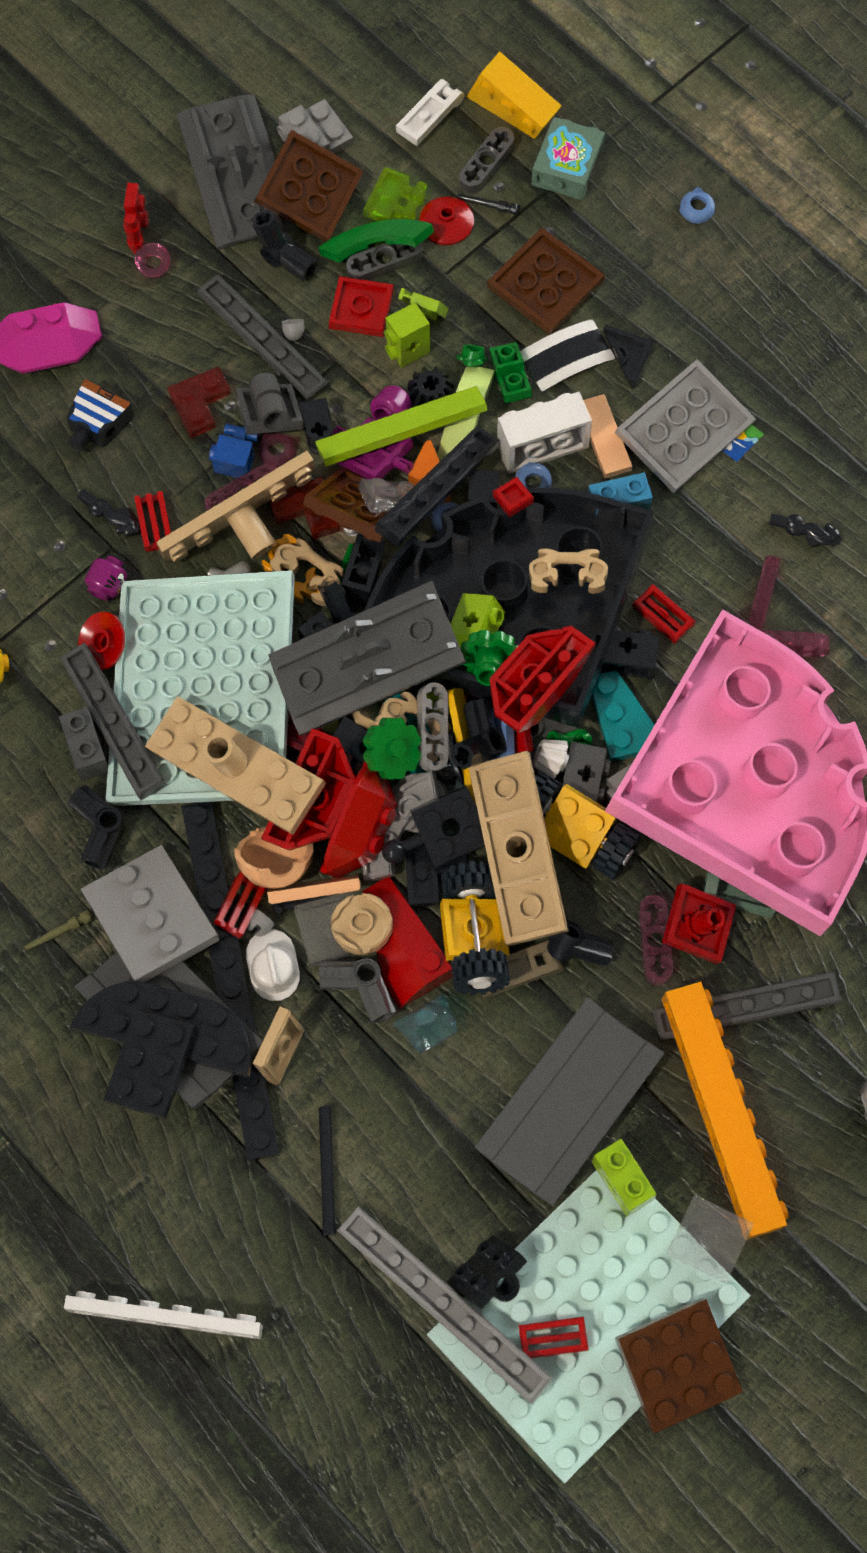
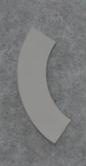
[363,771,440,883]

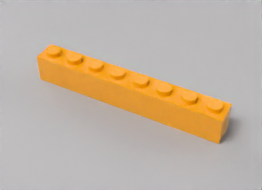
[661,982,789,1241]

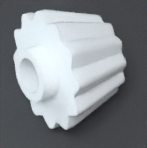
[532,739,569,779]

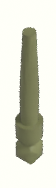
[24,910,93,951]

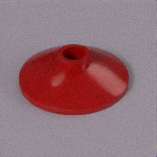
[419,197,474,245]
[78,612,125,671]

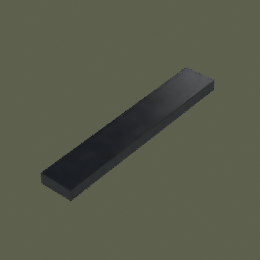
[374,426,500,546]

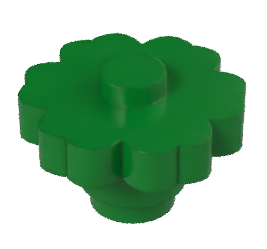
[461,630,518,686]
[363,717,421,779]

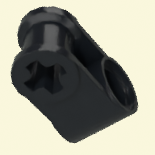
[298,398,332,455]

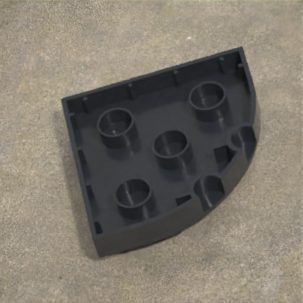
[364,488,654,728]

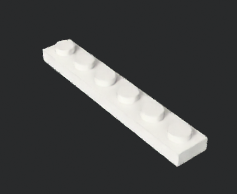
[64,1291,263,1340]

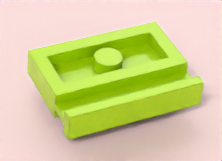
[398,288,449,321]

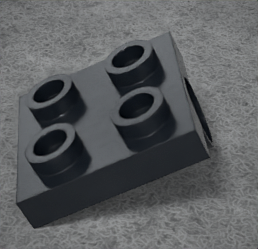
[448,1235,527,1309]

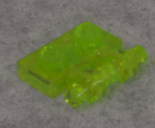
[363,167,427,221]

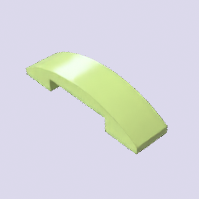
[437,366,495,461]

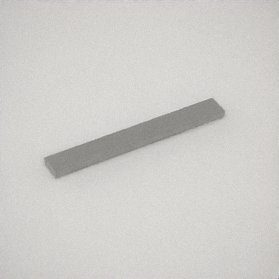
[337,1206,554,1405]

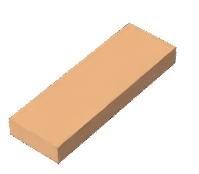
[583,394,632,479]
[267,874,361,904]

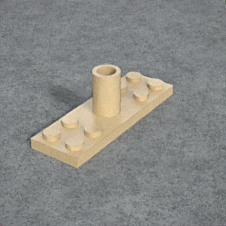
[156,450,314,563]
[144,696,326,835]
[469,751,568,946]

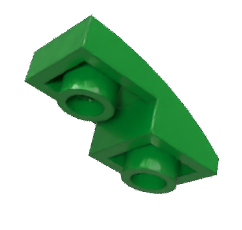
[489,342,532,404]

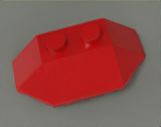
[489,626,596,733]
[261,728,356,851]
[320,761,397,878]

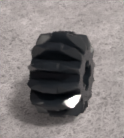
[407,366,455,407]

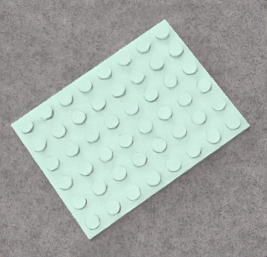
[105,570,295,806]
[427,1170,750,1484]

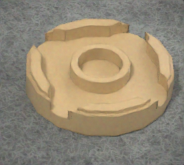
[331,893,393,955]

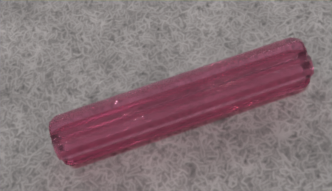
[748,555,781,632]

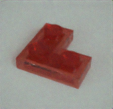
[167,366,231,438]
[269,477,341,540]

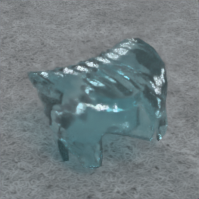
[392,993,457,1053]

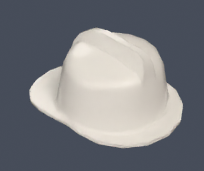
[246,929,300,1001]

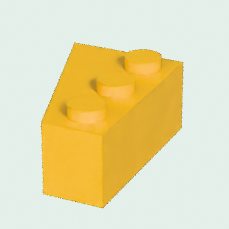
[466,51,562,139]

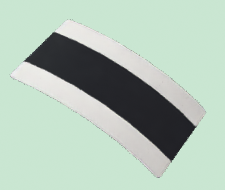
[520,320,615,391]

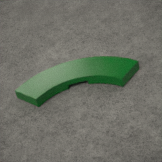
[318,219,434,263]

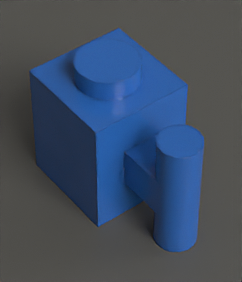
[209,423,260,480]

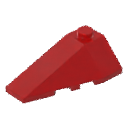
[362,877,453,1010]

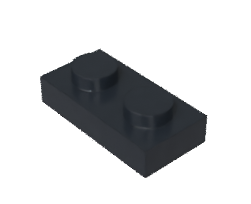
[317,581,356,624]

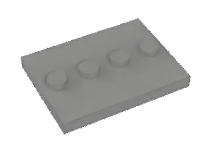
[615,359,756,493]
[81,845,220,982]

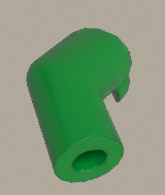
[546,728,592,751]

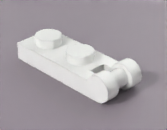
[396,79,464,146]

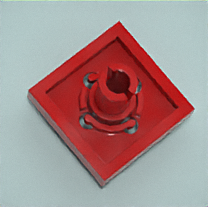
[662,883,736,964]

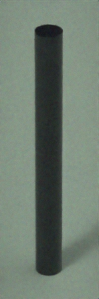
[318,1106,336,1236]

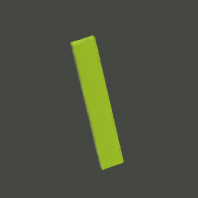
[315,386,488,467]

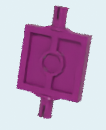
[332,417,413,484]

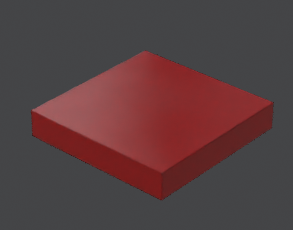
[328,276,394,337]

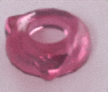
[135,243,171,278]
[259,433,295,469]

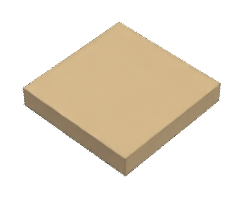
[253,1006,304,1086]

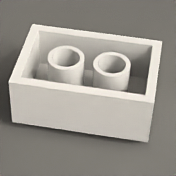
[497,391,592,474]

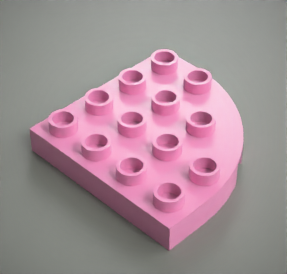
[605,609,867,936]

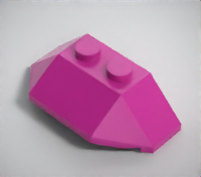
[0,302,102,374]

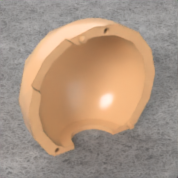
[234,827,314,889]

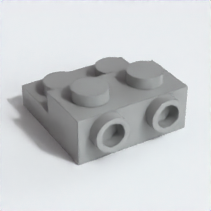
[277,99,354,154]

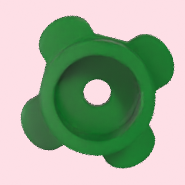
[456,344,488,367]

